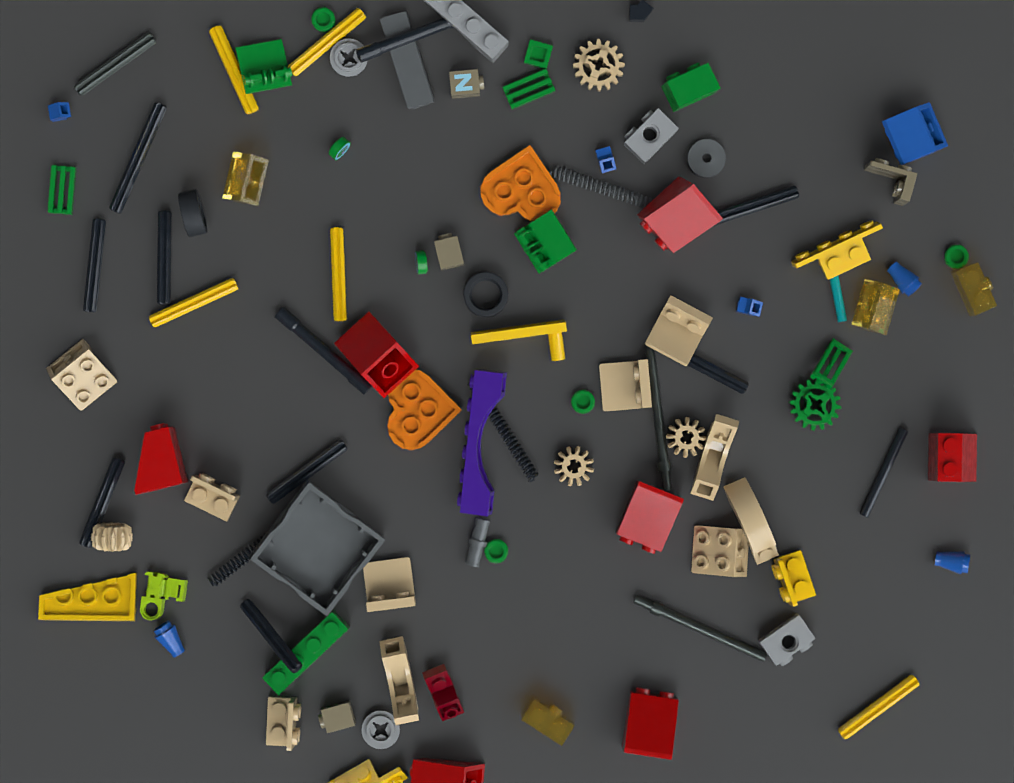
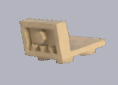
[645,295,713,366]
[46,339,117,410]
[599,359,652,411]
[184,473,240,522]
[691,526,749,577]
[363,557,416,612]
[266,696,301,751]

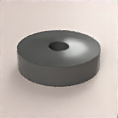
[687,139,726,178]

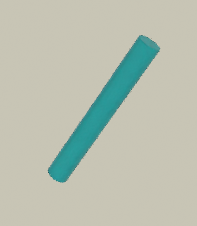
[830,275,847,322]

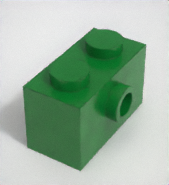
[661,63,721,112]

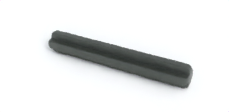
[74,32,156,96]

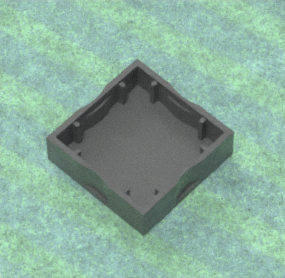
[249,479,385,616]

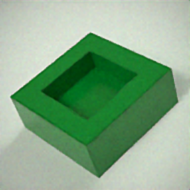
[524,39,553,69]

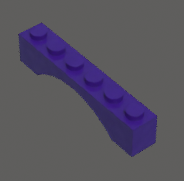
[457,369,507,516]

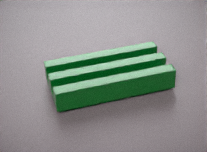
[502,69,555,110]
[48,165,77,215]
[810,338,853,390]

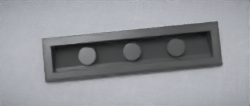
[380,11,435,110]

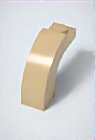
[690,414,739,501]
[724,477,779,565]
[379,636,419,725]

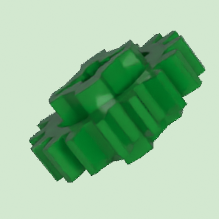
[789,379,842,431]

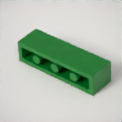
[262,610,350,695]

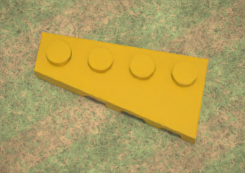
[38,573,137,621]

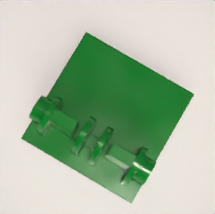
[235,39,292,94]
[514,209,577,274]

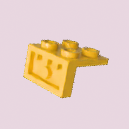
[771,550,816,607]

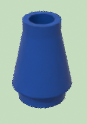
[887,261,922,297]
[935,551,970,575]
[153,621,185,658]

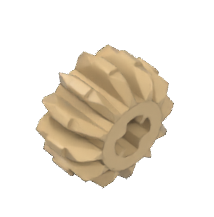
[666,417,707,458]
[554,446,594,486]
[91,522,133,552]

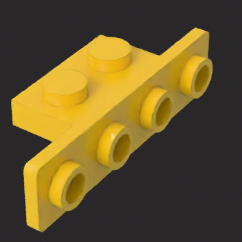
[791,220,883,280]
[328,759,408,783]

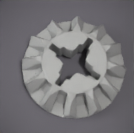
[330,39,367,77]
[362,711,400,749]

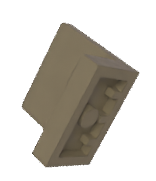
[864,158,918,206]

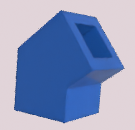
[48,102,71,122]
[595,146,616,173]
[736,297,763,317]

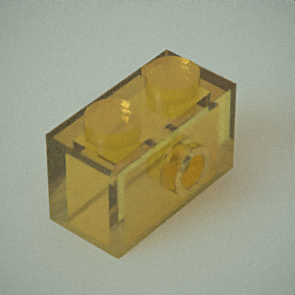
[222,152,269,206]
[951,262,997,317]
[851,279,900,335]
[521,697,575,746]

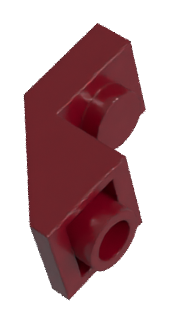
[422,664,464,721]

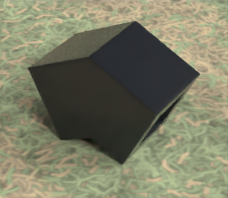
[629,0,654,22]

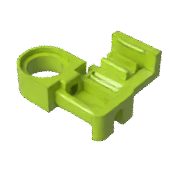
[140,571,188,620]

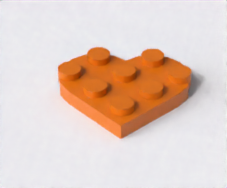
[480,145,561,222]
[387,370,462,450]

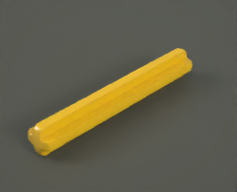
[288,8,366,76]
[209,26,258,114]
[330,227,347,321]
[149,278,238,327]
[838,675,919,739]

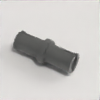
[465,517,490,567]

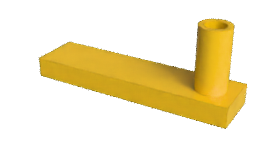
[471,319,567,361]

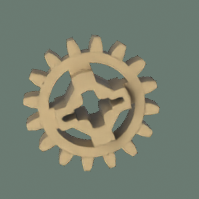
[573,39,625,92]

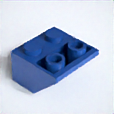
[882,102,948,165]

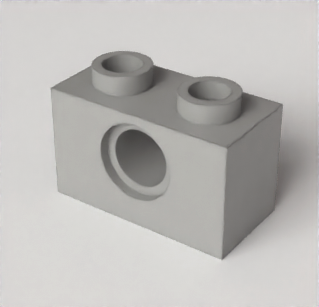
[624,108,679,164]
[758,613,816,666]

